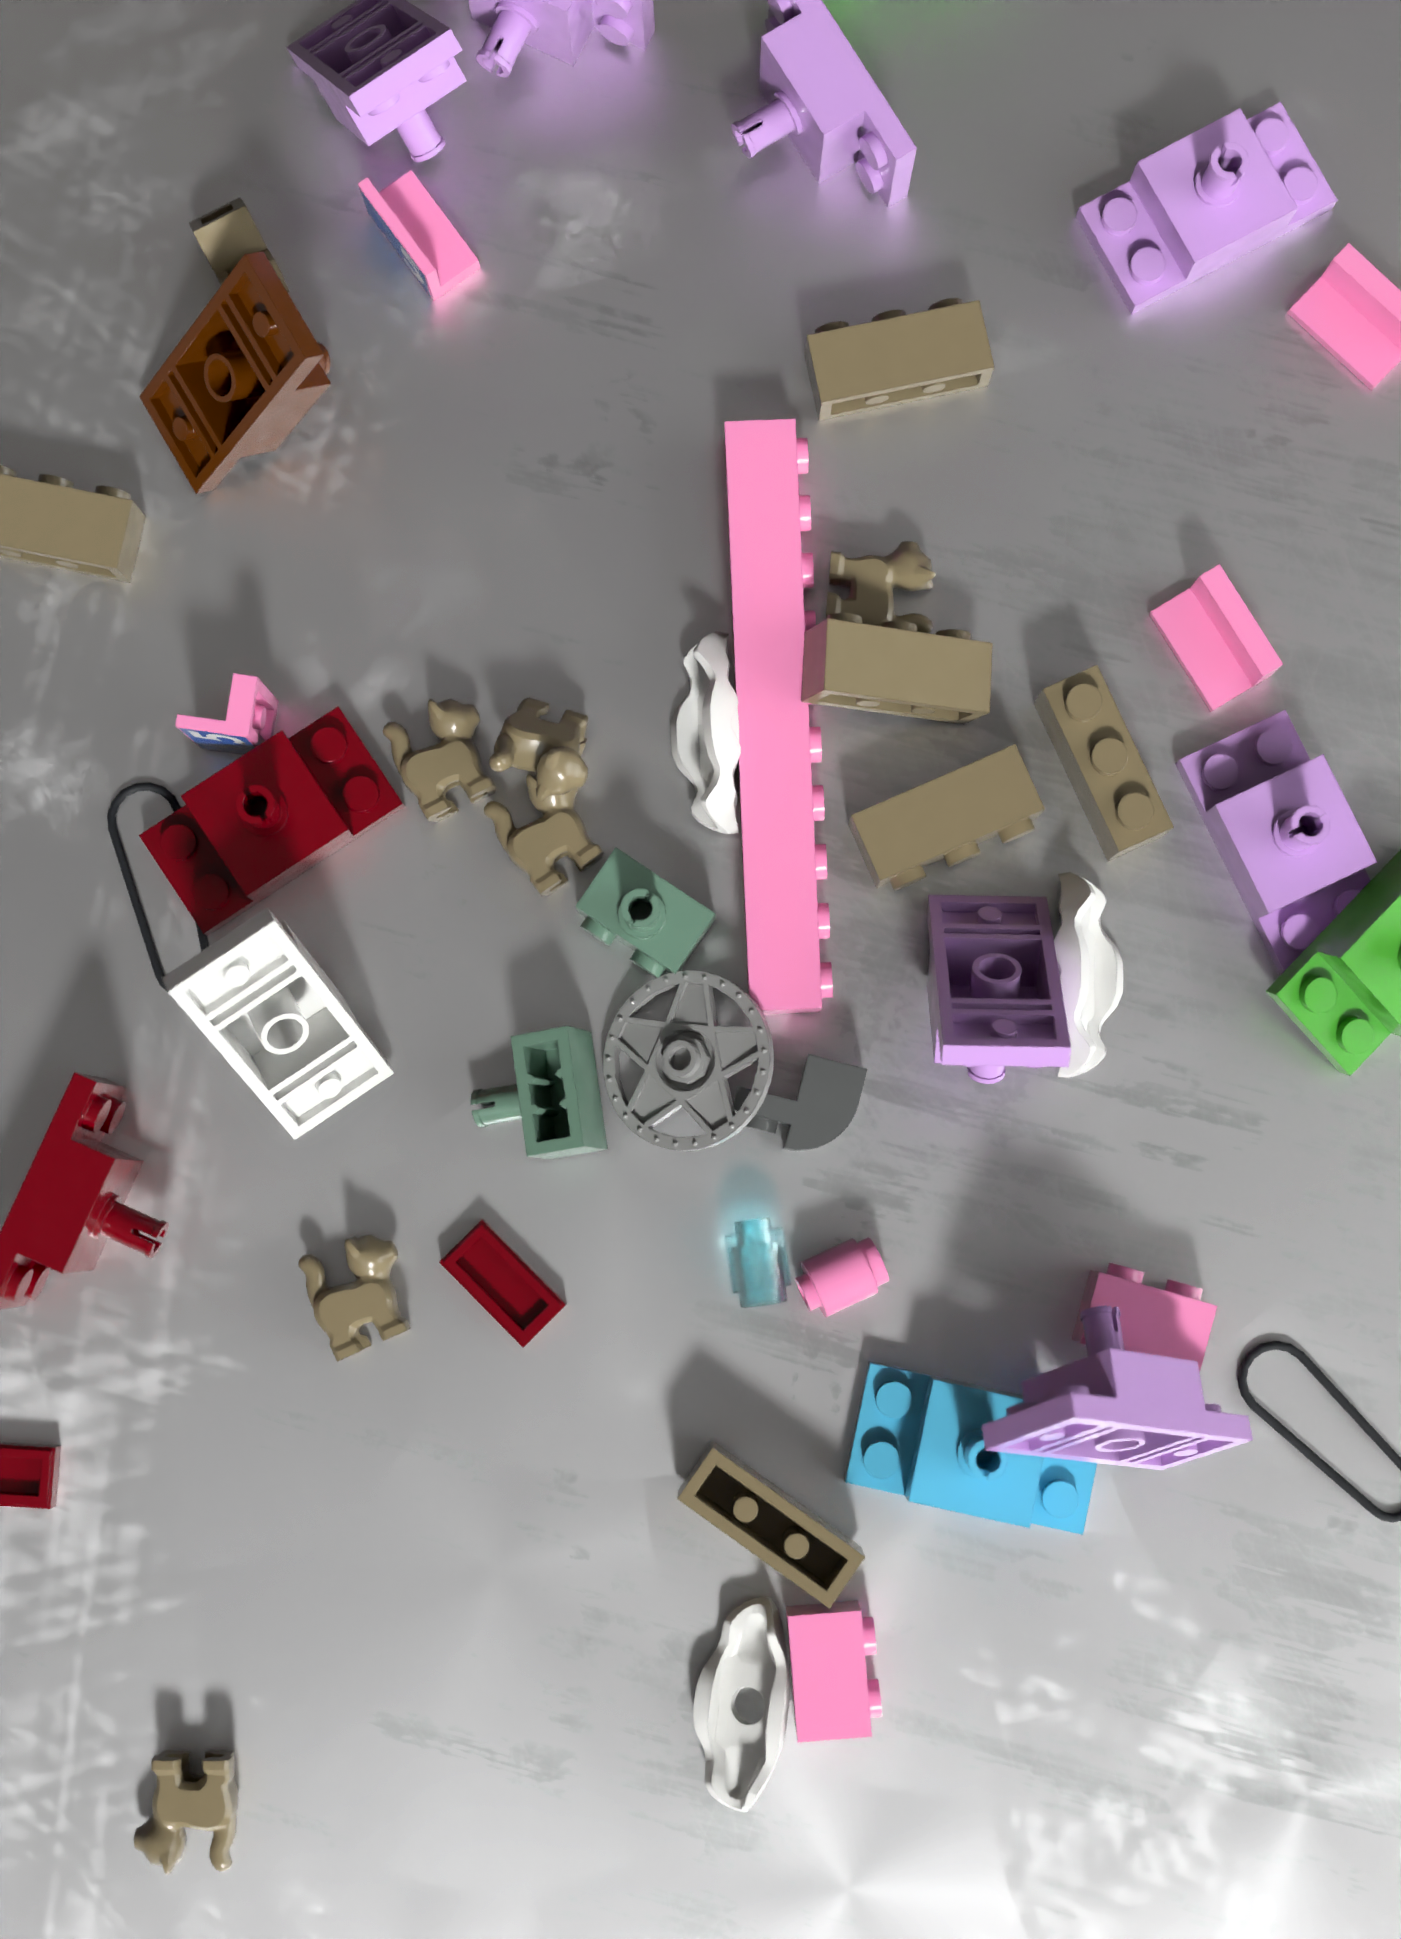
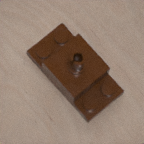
[139,252,331,494]

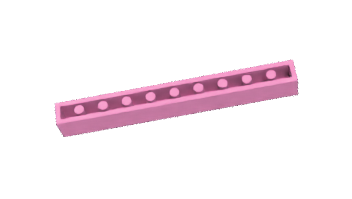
[724,418,833,1015]

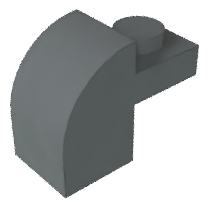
[734,1054,867,1151]

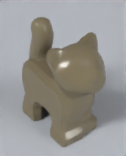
[825,541,936,633]
[489,697,589,802]
[383,699,497,823]
[484,774,605,896]
[298,1234,411,1362]
[134,1750,239,1874]

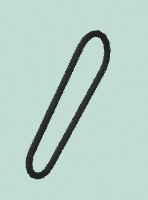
[107,782,209,993]
[1238,1341,1401,1523]

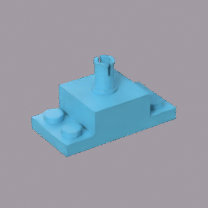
[844,1361,1097,1535]

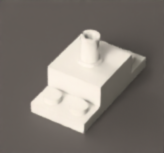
[162,907,394,1140]

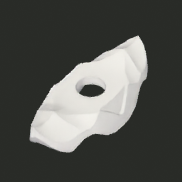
[670,631,741,834]
[1054,872,1124,1078]
[693,1597,791,1812]

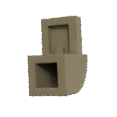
[189,197,290,292]

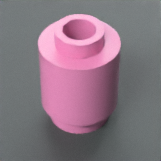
[795,1237,889,1317]

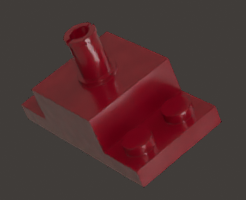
[139,706,405,936]
[0,1072,169,1310]

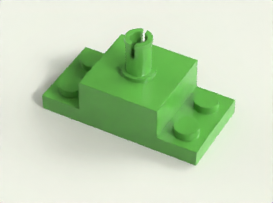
[1266,849,1401,1076]

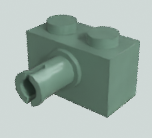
[575,847,716,978]
[470,1026,608,1159]

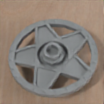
[603,970,774,1151]

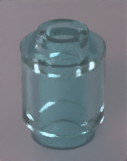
[724,1217,792,1308]

